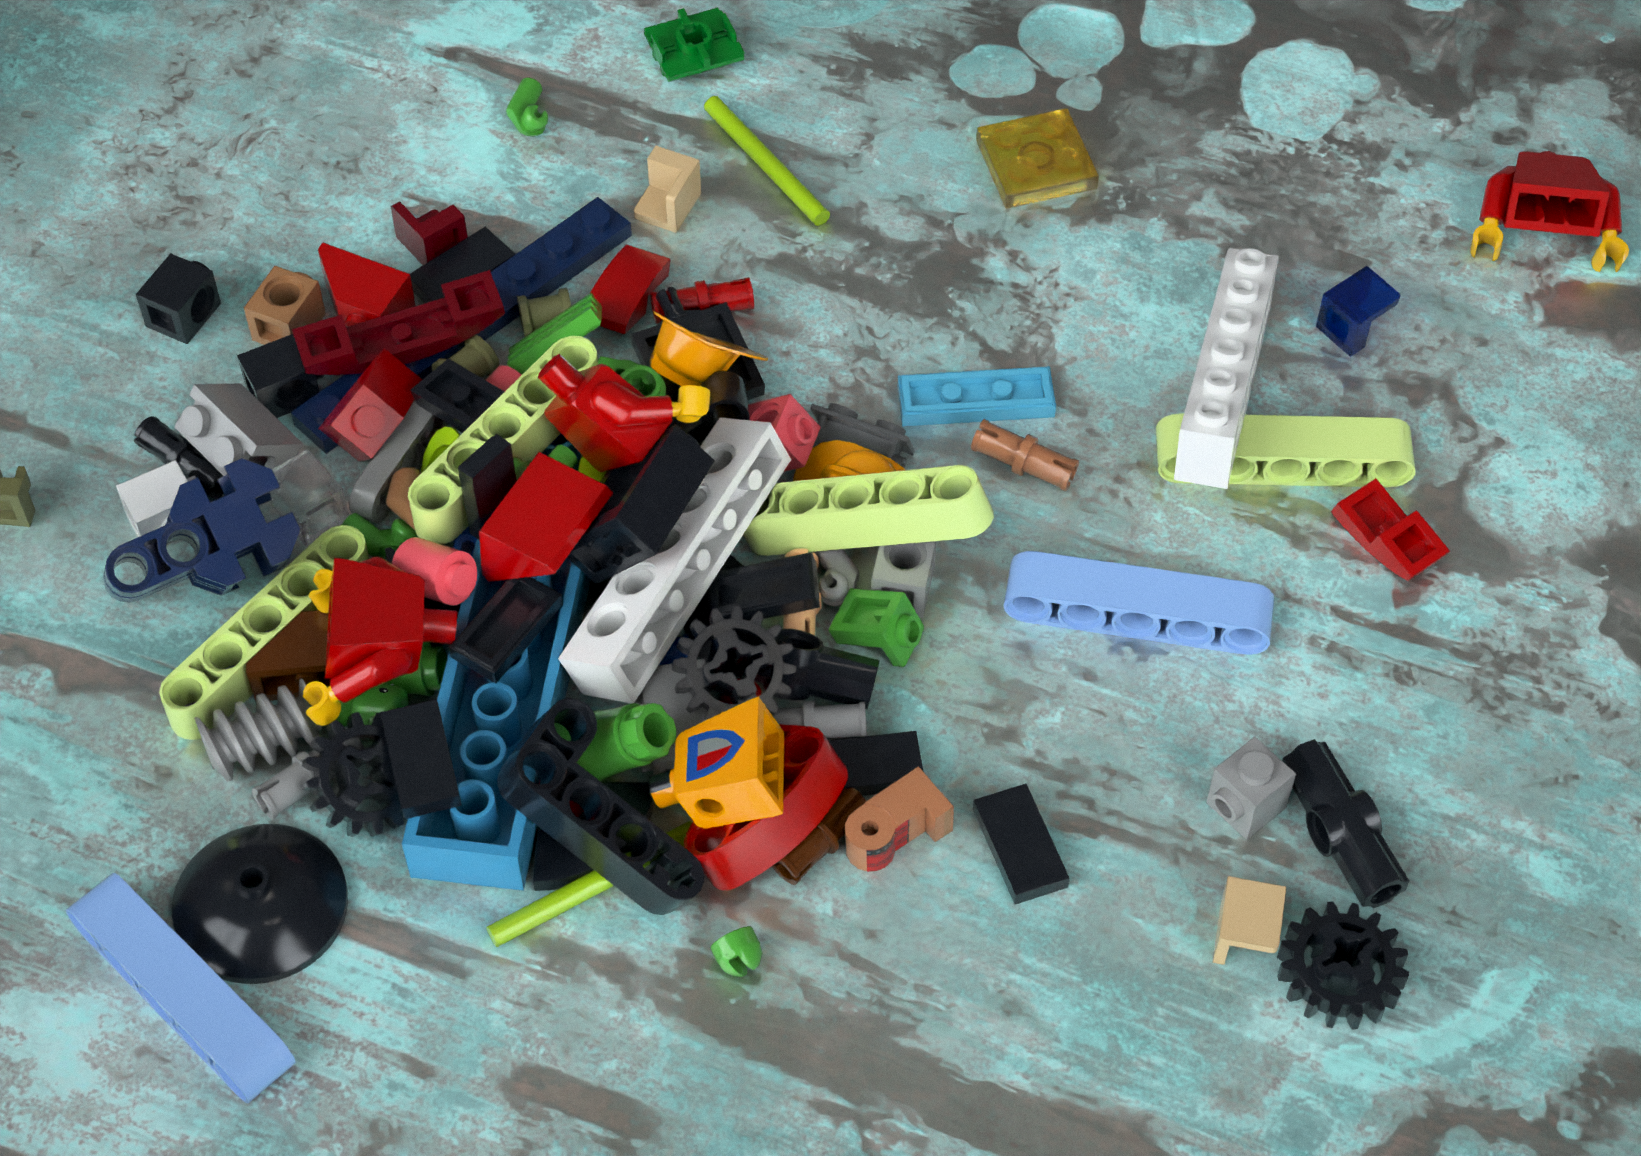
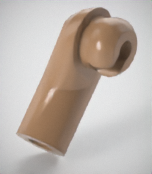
[386,467,421,530]

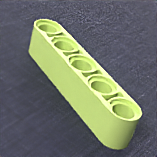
[408,336,598,544]
[1156,413,1415,488]
[743,465,994,556]
[159,525,369,740]

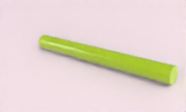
[704,96,830,226]
[486,820,692,947]

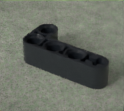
[497,698,704,915]

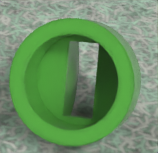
[710,926,763,977]

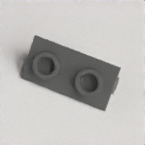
[810,403,915,468]

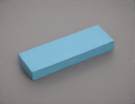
[897,366,1056,427]

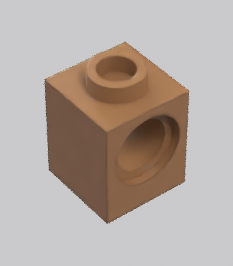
[244,266,326,345]

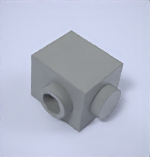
[1206,736,1296,840]

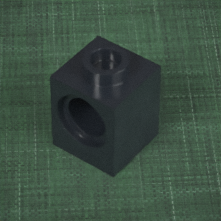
[136,253,221,344]
[237,334,324,418]

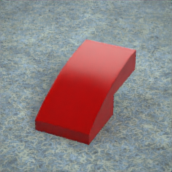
[590,244,671,334]
[1331,478,1450,581]

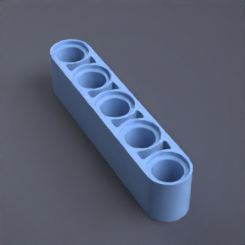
[1004,551,1274,655]
[65,873,296,1103]

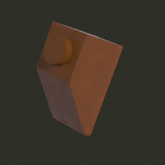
[246,610,331,702]

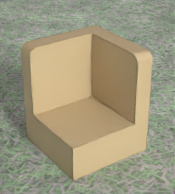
[634,145,701,233]
[1212,876,1286,965]

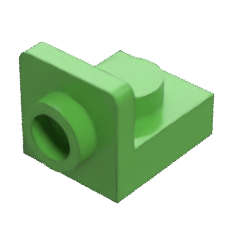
[828,588,924,667]

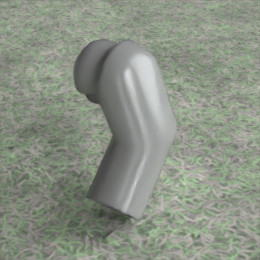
[814,549,860,606]

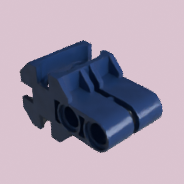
[103,458,300,603]

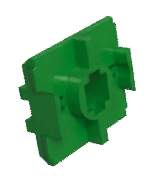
[644,7,745,82]

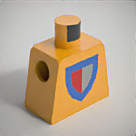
[649,696,784,829]

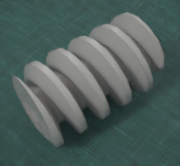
[194,679,321,782]

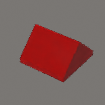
[479,452,613,582]

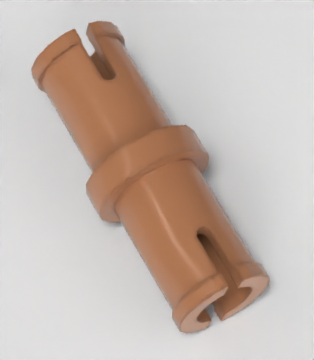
[971,419,1079,491]

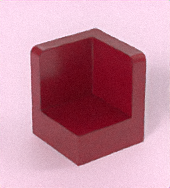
[390,201,468,265]

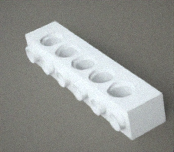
[1174,248,1278,489]
[558,418,791,704]

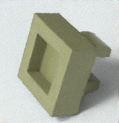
[0,466,36,527]

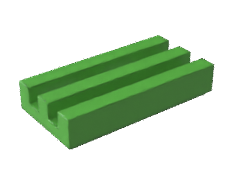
[507,293,602,374]

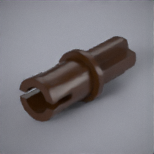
[772,787,867,885]

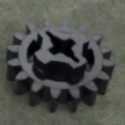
[672,606,797,720]
[301,712,404,837]
[1277,901,1409,1030]

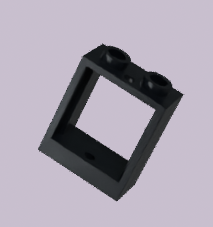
[567,424,715,584]

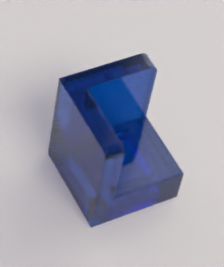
[1316,266,1400,357]

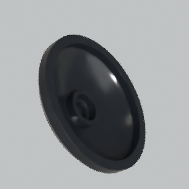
[172,824,348,984]

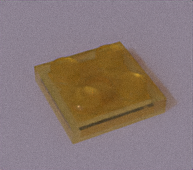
[976,108,1099,209]

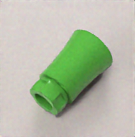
[554,703,676,782]

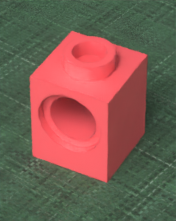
[748,394,821,472]

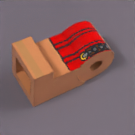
[845,766,954,872]

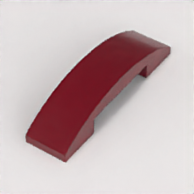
[292,270,505,375]

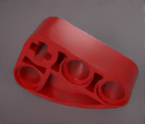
[684,724,848,891]

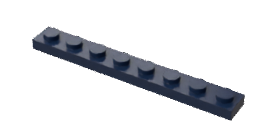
[291,197,632,454]

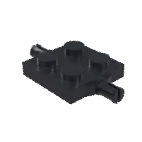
[632,287,765,406]

